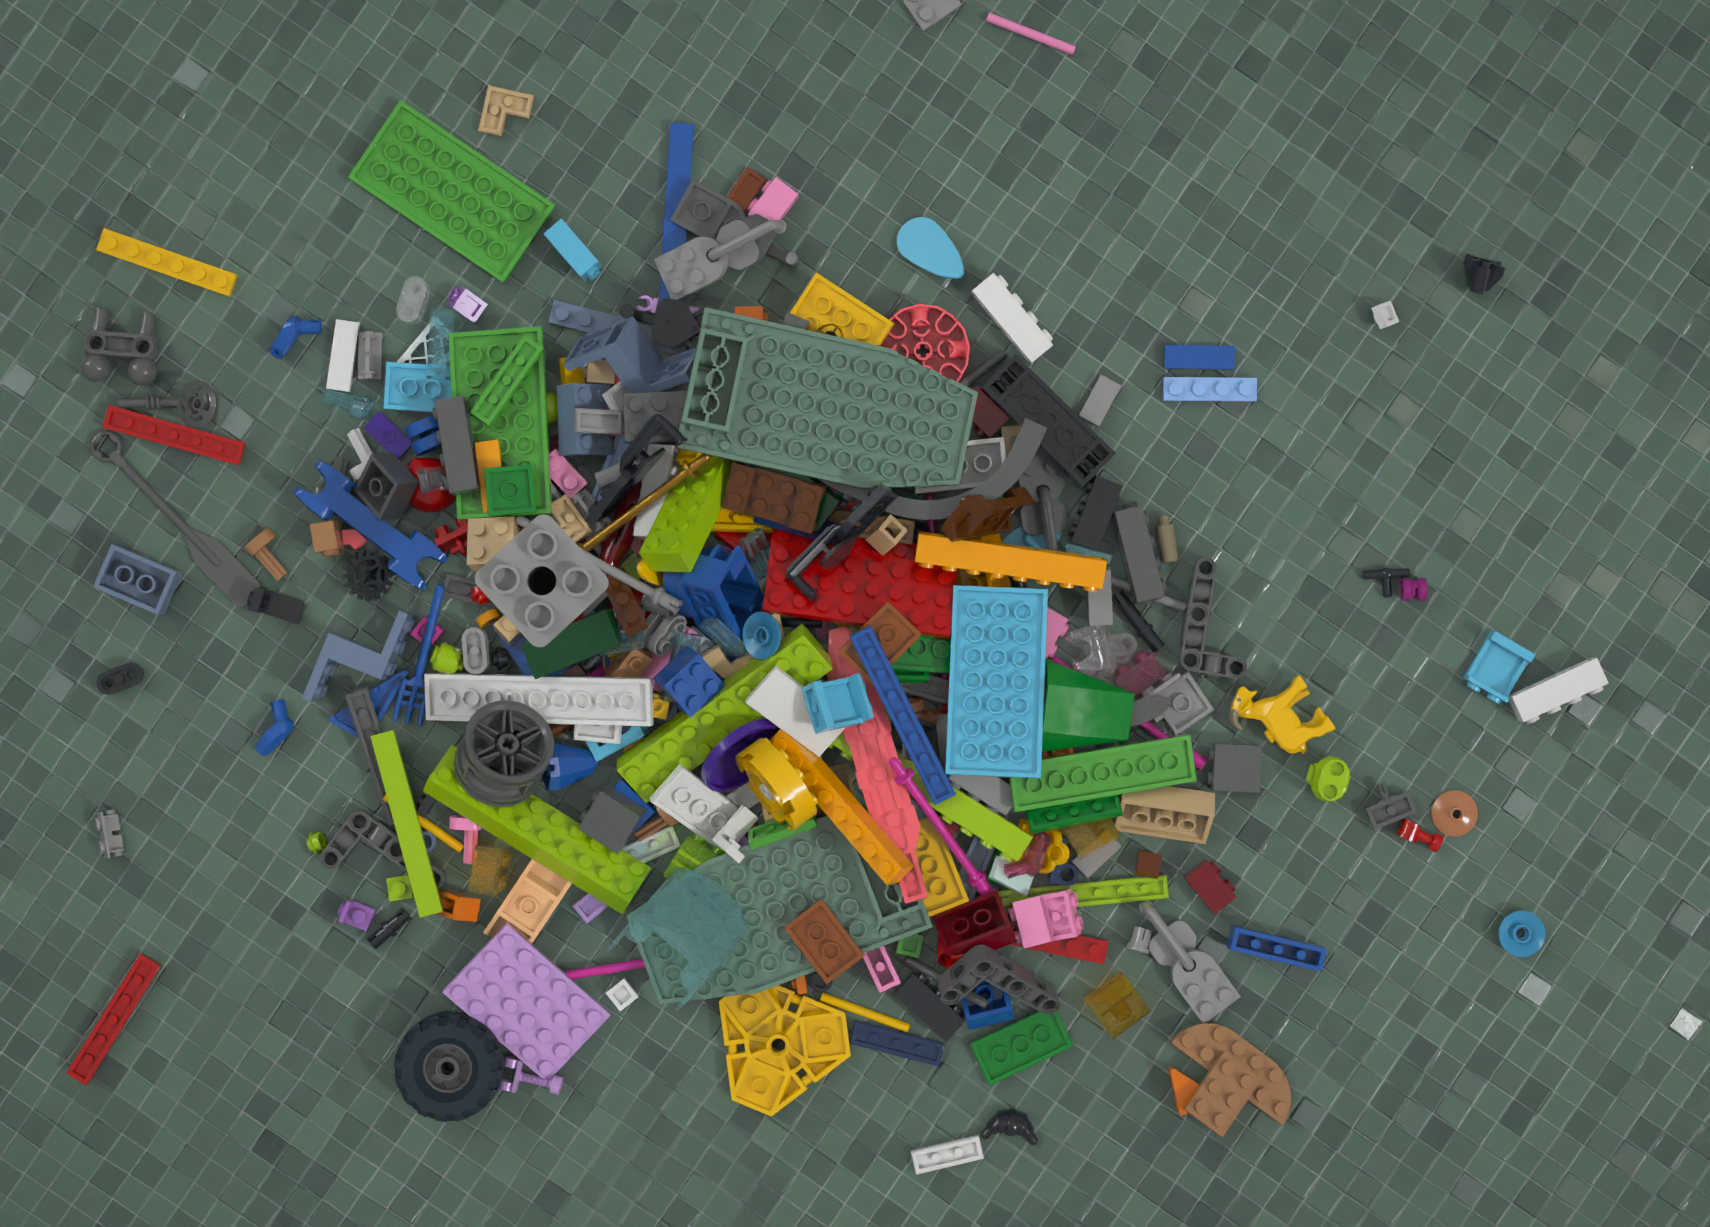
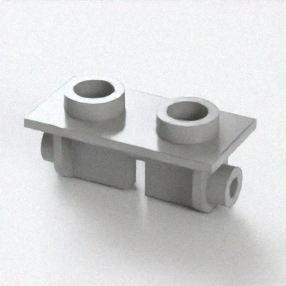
[358,331,382,379]
[571,488,611,536]
[94,809,124,858]

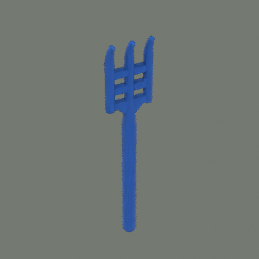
[393,584,445,726]

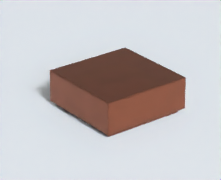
[1135,850,1162,879]

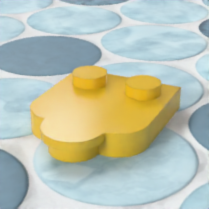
[1012,819,1070,874]

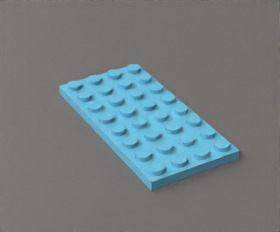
[945,585,1048,779]

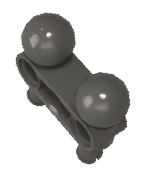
[80,308,159,386]

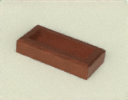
[727,166,767,214]

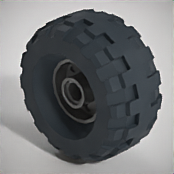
[394,1011,505,1122]

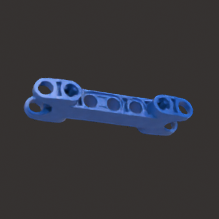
[293,460,448,591]

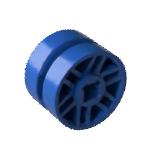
[405,415,442,456]

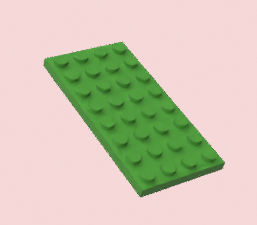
[348,100,556,283]
[449,326,552,520]

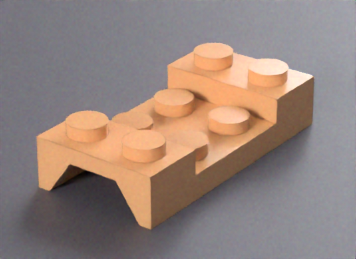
[483,859,572,944]

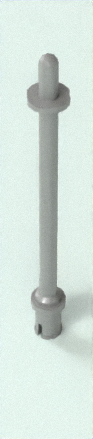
[515,515,683,614]

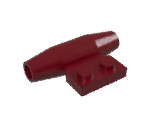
[599,480,644,568]

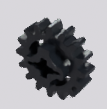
[342,550,394,601]

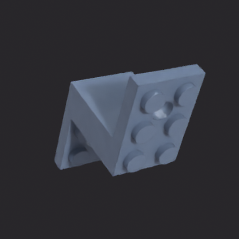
[563,316,696,393]
[302,610,416,702]

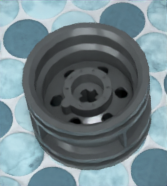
[453,700,554,807]

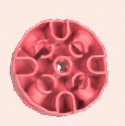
[881,304,970,382]

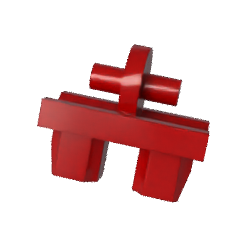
[434,519,468,557]

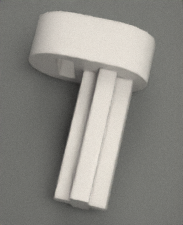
[347,428,373,483]

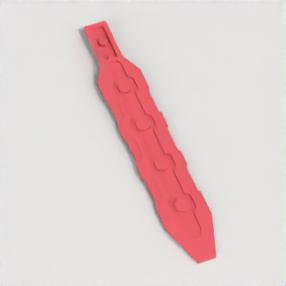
[826,626,928,904]

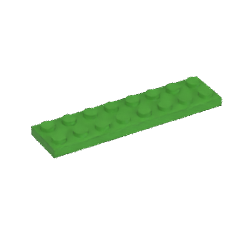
[1009,734,1197,812]

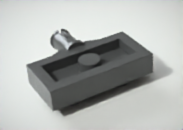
[1364,783,1418,830]

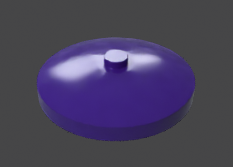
[701,719,780,792]

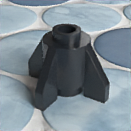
[1464,254,1505,294]

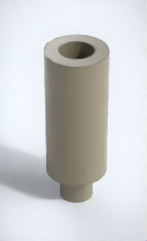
[1157,515,1178,563]

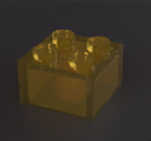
[468,842,512,896]

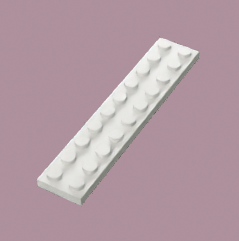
[424,673,653,726]

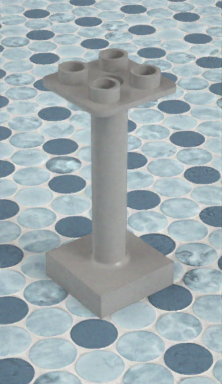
[475,514,609,647]

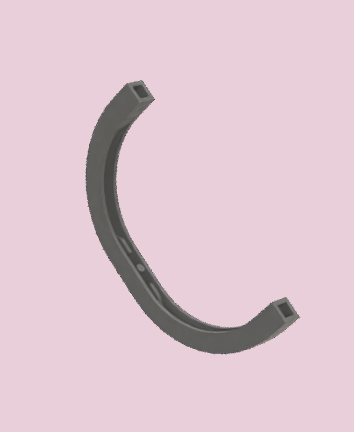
[782,312,1047,520]

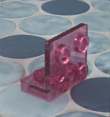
[1112,650,1166,697]

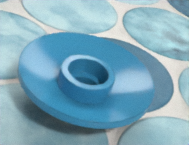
[743,612,781,659]
[1498,910,1546,957]

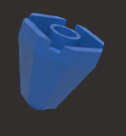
[542,743,597,791]

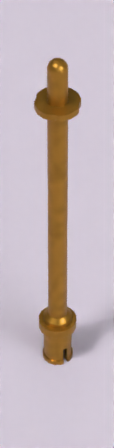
[576,454,710,552]

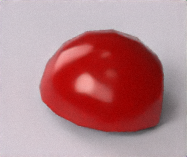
[406,458,456,513]

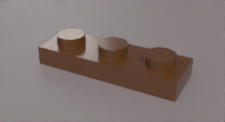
[605,568,649,637]

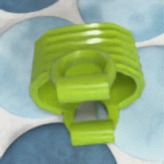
[1305,756,1351,802]

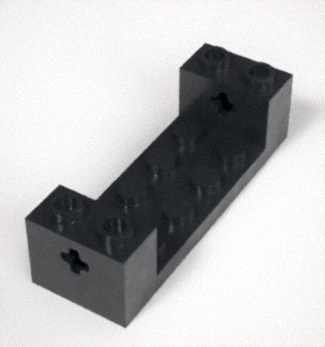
[981,354,1116,488]

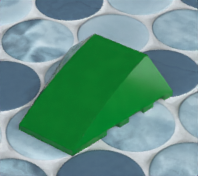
[1042,659,1134,752]

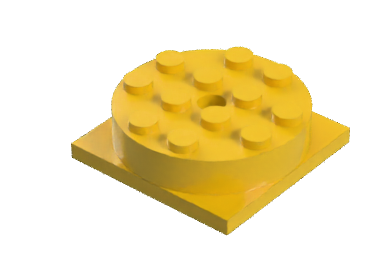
[790,273,894,346]
[915,816,969,917]

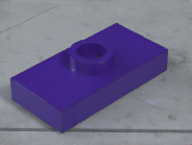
[363,411,413,459]

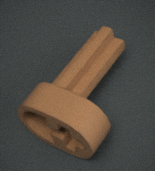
[244,527,288,581]
[634,805,679,841]

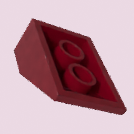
[932,890,1017,955]

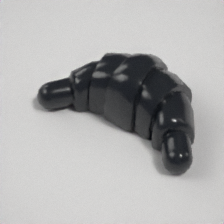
[981,1109,1038,1145]

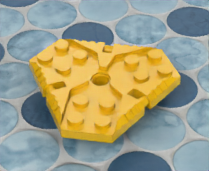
[719,985,851,1117]

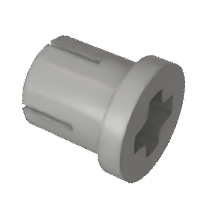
[1126,926,1152,954]

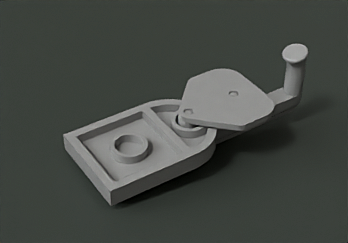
[654,219,787,300]
[1139,900,1241,1023]

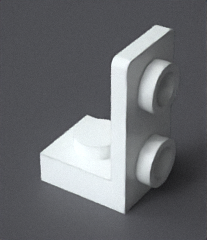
[712,805,758,863]

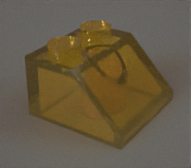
[1063,818,1121,860]
[1084,971,1151,1039]

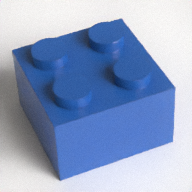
[653,646,725,718]

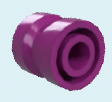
[1400,578,1428,601]

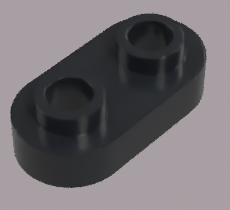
[96,663,144,695]

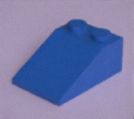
[961,950,1014,1030]

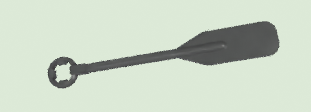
[90,430,261,607]

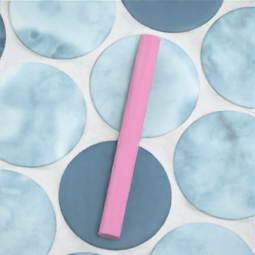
[986,12,1076,55]

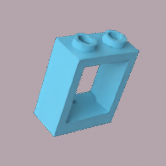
[544,218,602,282]

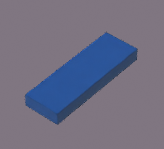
[1164,345,1235,370]

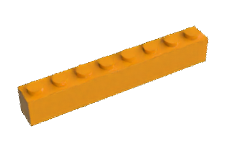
[915,531,1107,592]
[770,729,914,885]

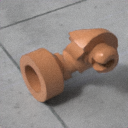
[908,696,943,725]

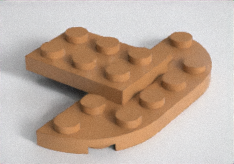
[1169,1023,1291,1137]

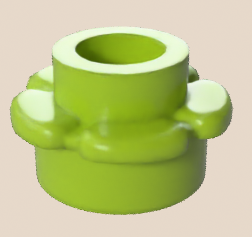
[306,832,327,854]

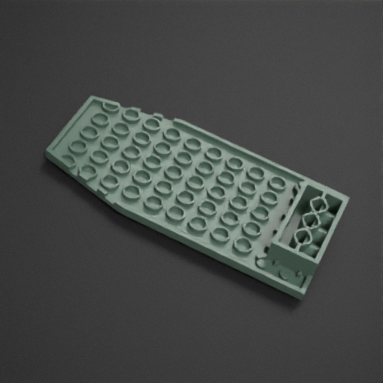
[675,307,978,488]
[626,801,933,1004]

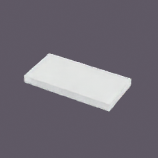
[745,665,846,757]
[649,764,740,850]

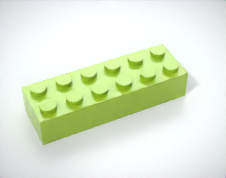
[639,456,735,573]

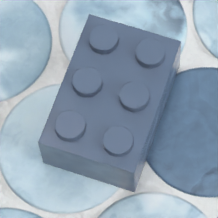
[556,383,614,457]
[93,544,183,615]

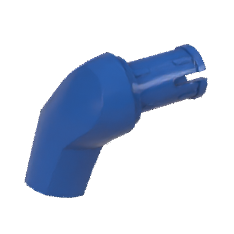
[270,316,322,360]
[255,699,294,756]

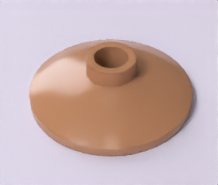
[1431,790,1478,837]

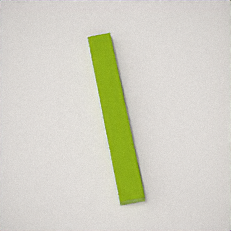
[370,730,444,918]
[997,874,1169,914]

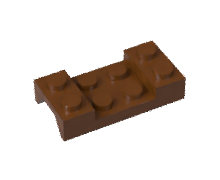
[722,461,827,534]
[941,487,1035,542]

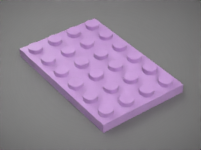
[443,922,611,1079]

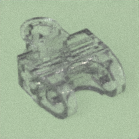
[1064,625,1137,677]

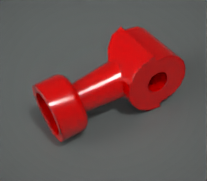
[1397,818,1444,853]

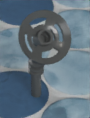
[118,380,216,427]

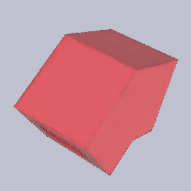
[342,529,368,550]

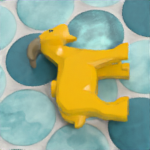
[1229,675,1336,754]

